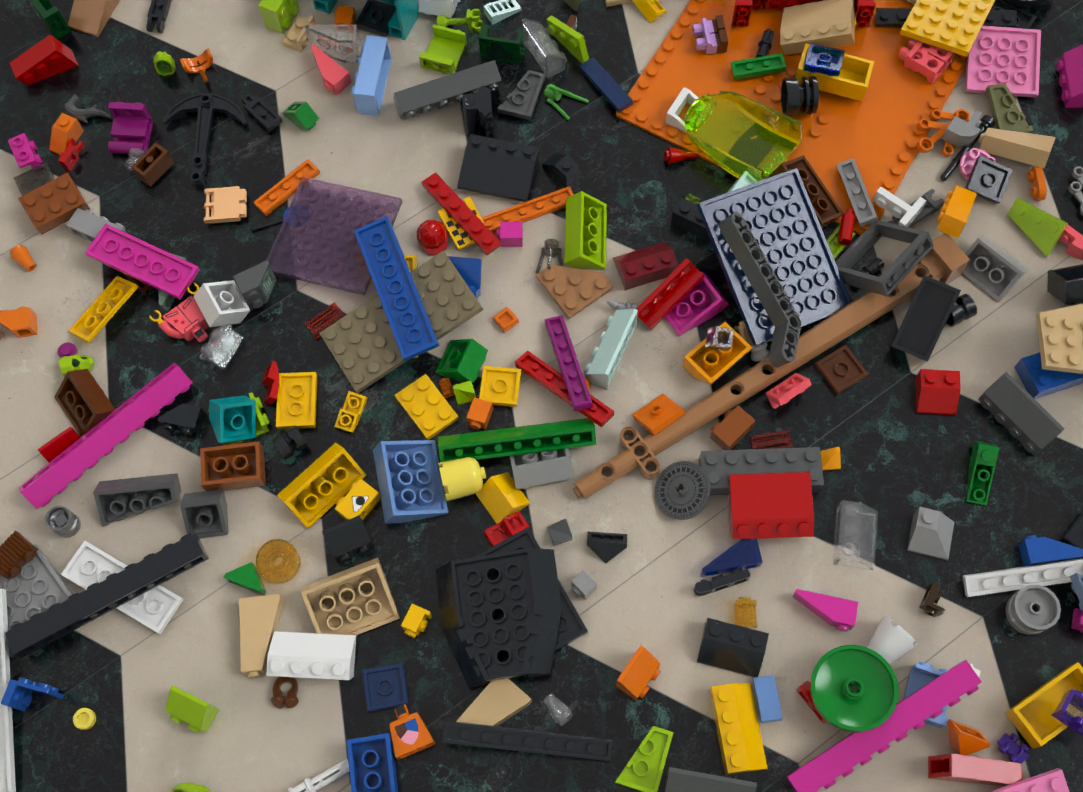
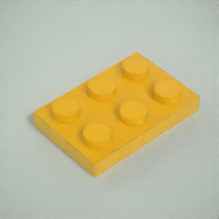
[276,372,317,429]
[395,374,459,440]

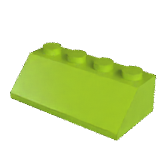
[564,191,607,270]

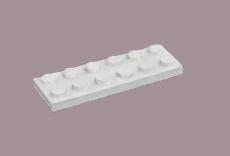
[61,541,184,635]

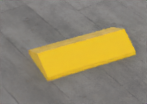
[68,276,139,343]

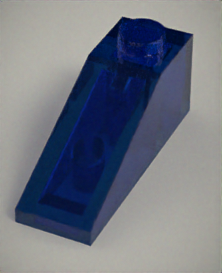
[700,539,763,577]

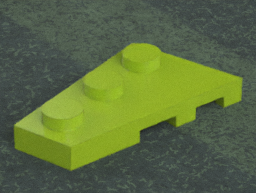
[547,15,589,63]
[1008,198,1068,256]

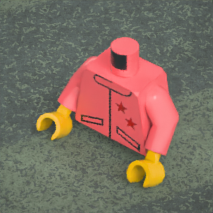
[149,283,209,342]

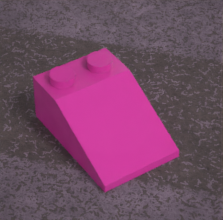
[665,272,729,336]

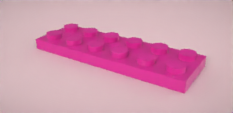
[85,223,200,300]

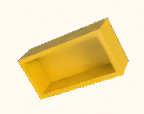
[795,43,874,102]
[1005,662,1083,749]

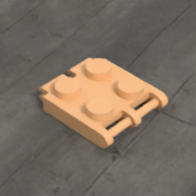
[204,186,247,224]

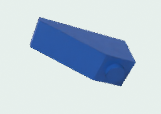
[1018,535,1083,567]

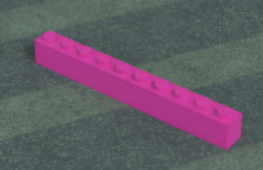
[19,363,193,509]
[786,660,982,792]

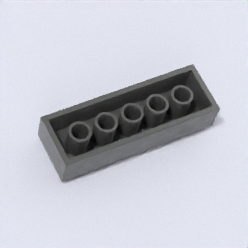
[393,60,502,120]
[699,447,824,496]

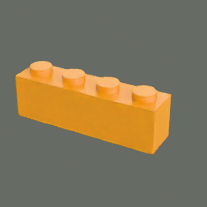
[936,185,977,238]

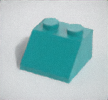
[209,396,256,443]

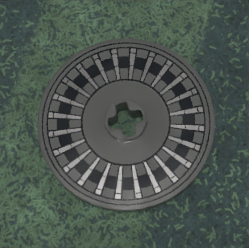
[654,461,711,520]

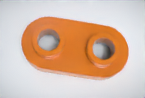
[1027,166,1047,201]

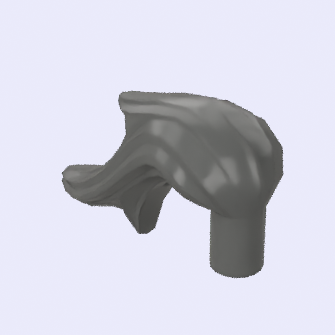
[64,94,111,123]

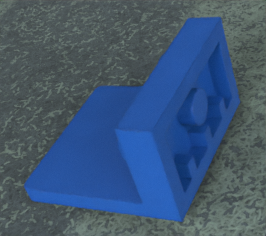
[448,256,482,299]
[1,677,64,712]

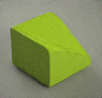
[453,381,476,405]

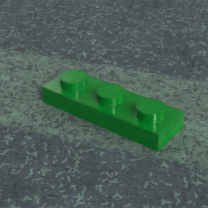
[730,53,786,80]

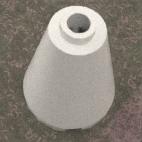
[867,616,918,665]

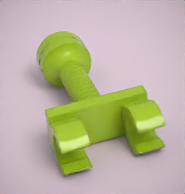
[437,9,483,33]

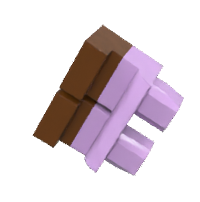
[692,15,728,54]

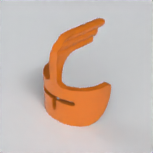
[180,48,213,83]

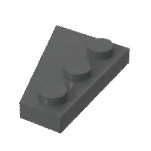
[497,70,545,120]

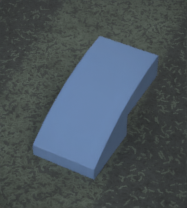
[753,675,783,723]

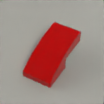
[262,361,279,406]
[483,511,529,547]

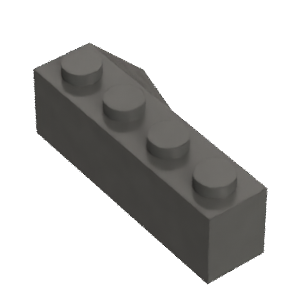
[93,473,182,527]

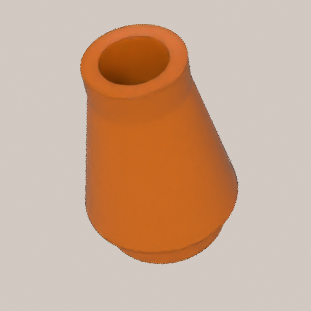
[10,244,37,272]

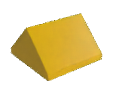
[476,472,530,524]

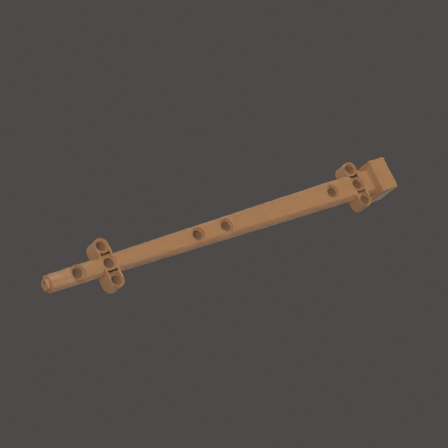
[573,233,970,500]

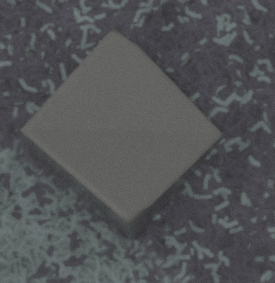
[547,519,572,546]

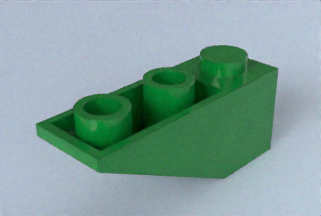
[966,441,999,506]

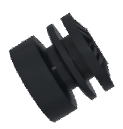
[781,76,819,116]

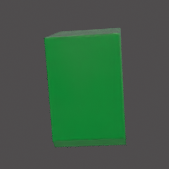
[223,562,266,595]

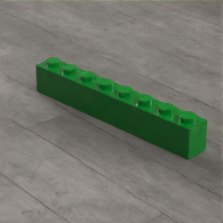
[438,418,597,462]

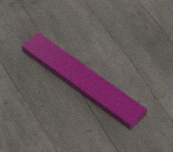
[545,315,593,411]

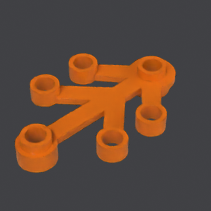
[917,109,970,157]

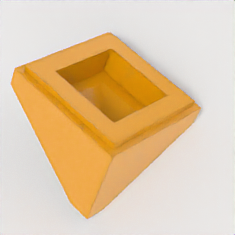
[820,447,841,471]

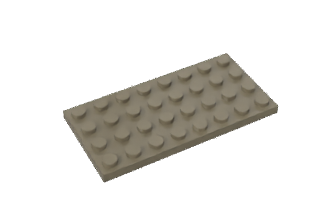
[320,250,484,393]

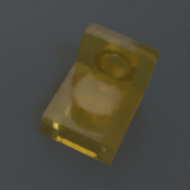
[734,597,757,628]

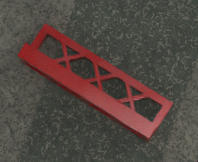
[636,258,705,330]

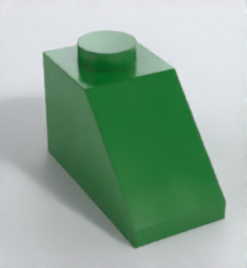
[282,102,320,130]

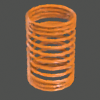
[439,378,454,398]

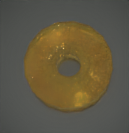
[256,539,301,584]

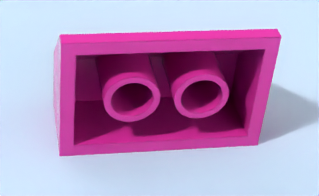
[1056,44,1083,108]

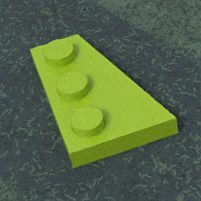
[615,726,674,792]

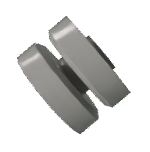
[1005,584,1061,635]

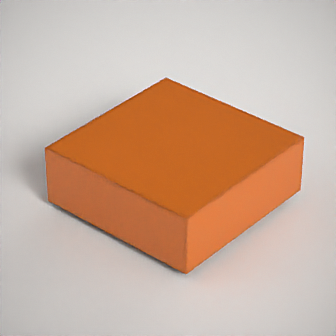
[493,307,519,333]

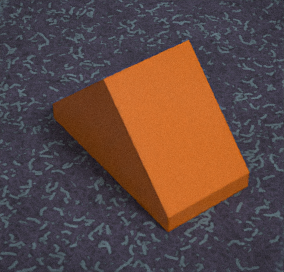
[947,719,991,756]

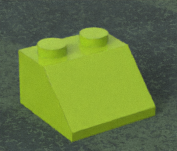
[165,685,219,733]

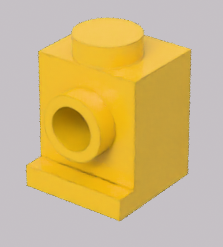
[401,604,432,638]

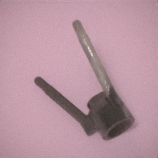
[536,239,563,274]

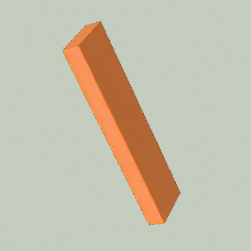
[253,159,320,216]

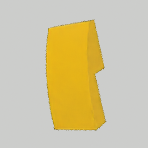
[334,391,368,433]

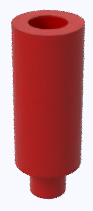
[837,209,855,246]

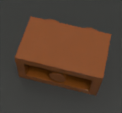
[710,405,756,450]

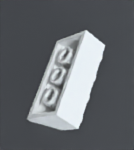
[266,631,356,680]

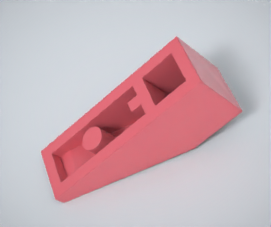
[311,44,352,95]

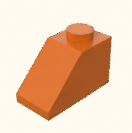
[49,113,84,155]

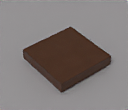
[814,345,869,396]

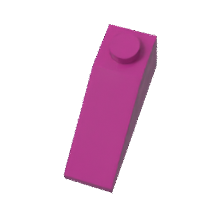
[793,589,858,632]

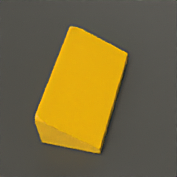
[632,0,667,23]

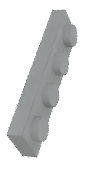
[836,158,878,227]

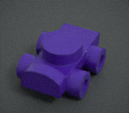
[997,733,1029,764]

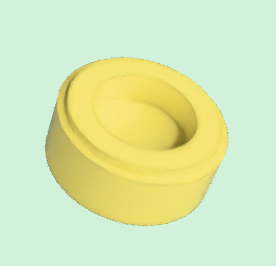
[73,708,96,730]

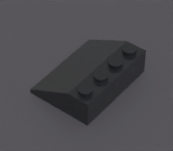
[457,134,540,202]

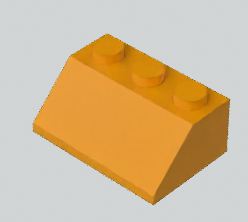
[682,322,752,385]

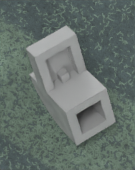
[942,110,982,146]

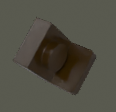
[919,582,945,617]

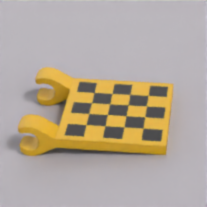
[438,196,487,250]

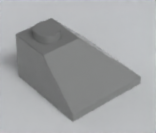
[907,507,954,561]

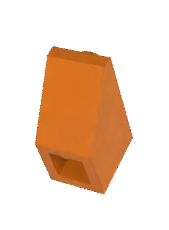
[0,307,38,338]

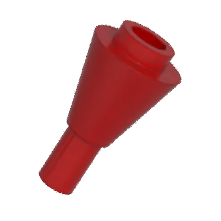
[664,147,698,165]

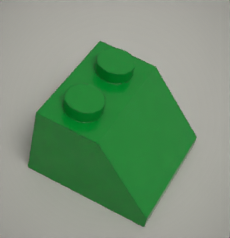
[435,338,488,383]

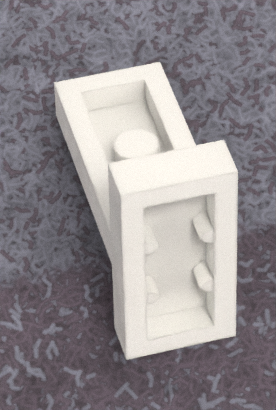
[873,187,926,227]

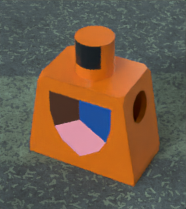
[389,705,435,760]

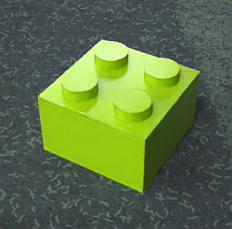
[258,0,300,34]

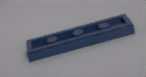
[579,57,633,113]

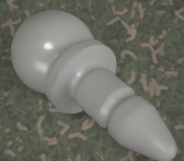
[607,301,639,310]

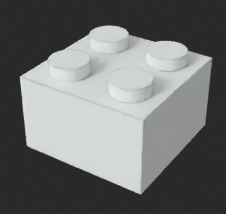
[194,280,250,327]

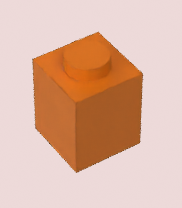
[334,6,357,34]
[466,397,493,430]

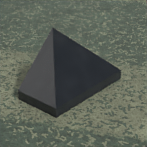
[587,531,627,564]

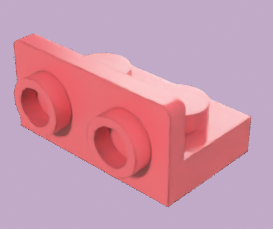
[766,373,811,409]

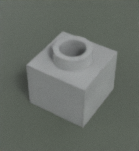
[571,570,597,600]

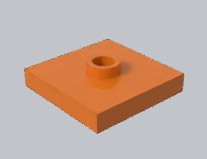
[632,394,685,435]

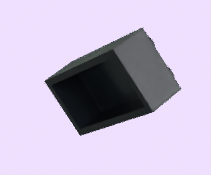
[1047,264,1083,305]
[891,275,961,362]

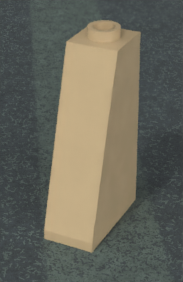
[978,128,1056,168]
[239,594,284,678]
[456,678,532,746]

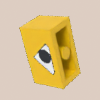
[335,479,381,521]

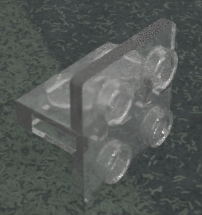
[199,324,244,369]

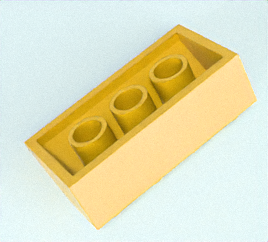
[277,442,366,528]
[709,683,768,776]

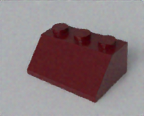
[613,242,679,290]

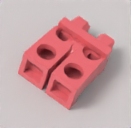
[898,38,954,84]

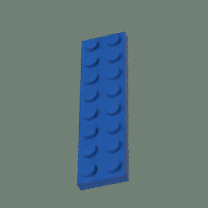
[354,216,440,361]

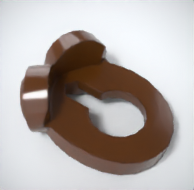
[271,677,299,709]

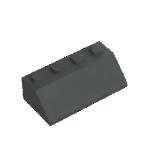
[978,372,1064,456]
[664,767,757,792]

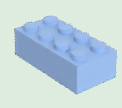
[351,35,392,116]

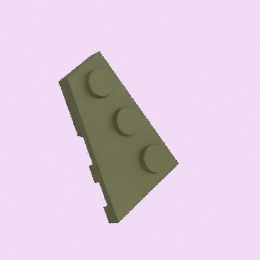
[986,84,1034,133]

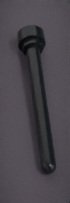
[940,115,995,181]

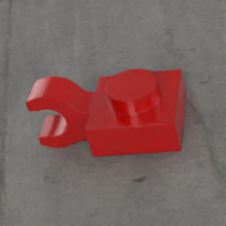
[58,138,84,172]

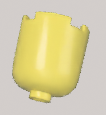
[438,457,486,501]

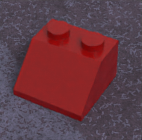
[915,369,961,415]

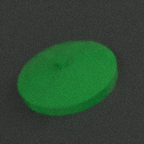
[810,645,899,733]

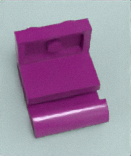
[108,101,153,155]

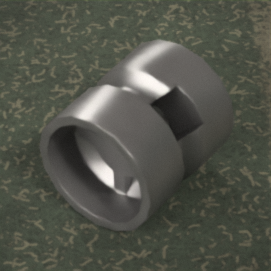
[45,506,81,538]

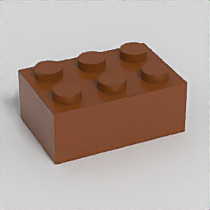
[18,172,90,235]
[200,441,266,491]

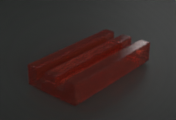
[304,302,345,339]
[750,430,793,449]

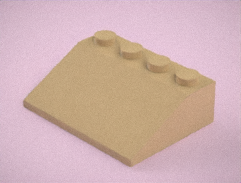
[780,0,855,55]
[301,558,400,635]

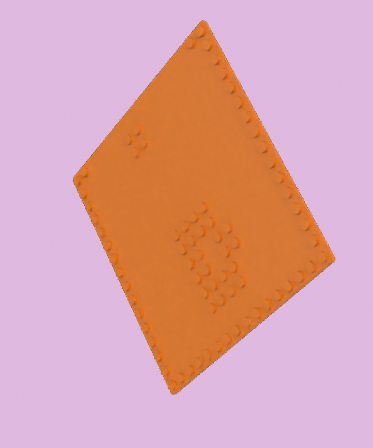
[616,0,967,235]

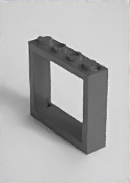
[836,220,934,296]

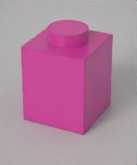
[497,222,523,247]

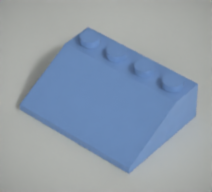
[373,440,448,524]

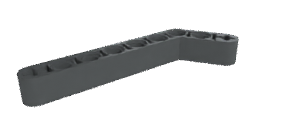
[719,212,802,368]

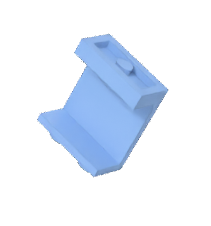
[903,662,948,728]

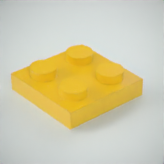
[479,366,522,407]

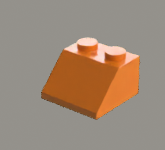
[616,645,661,701]

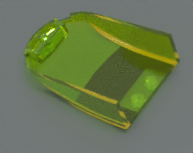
[685,91,802,182]

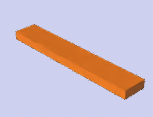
[482,186,574,233]

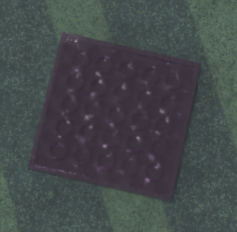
[266,177,402,296]

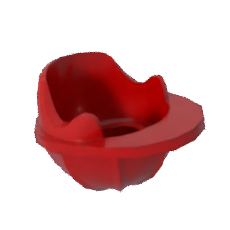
[417,220,448,255]

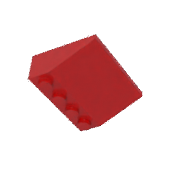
[729,472,814,539]

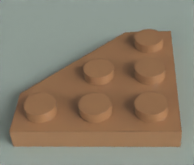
[536,265,614,319]

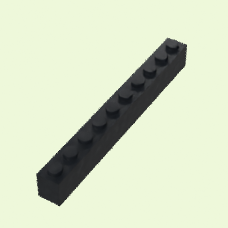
[5,533,209,658]

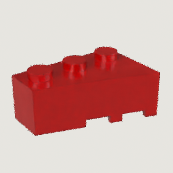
[10,35,78,86]

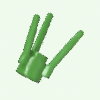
[544,84,589,120]

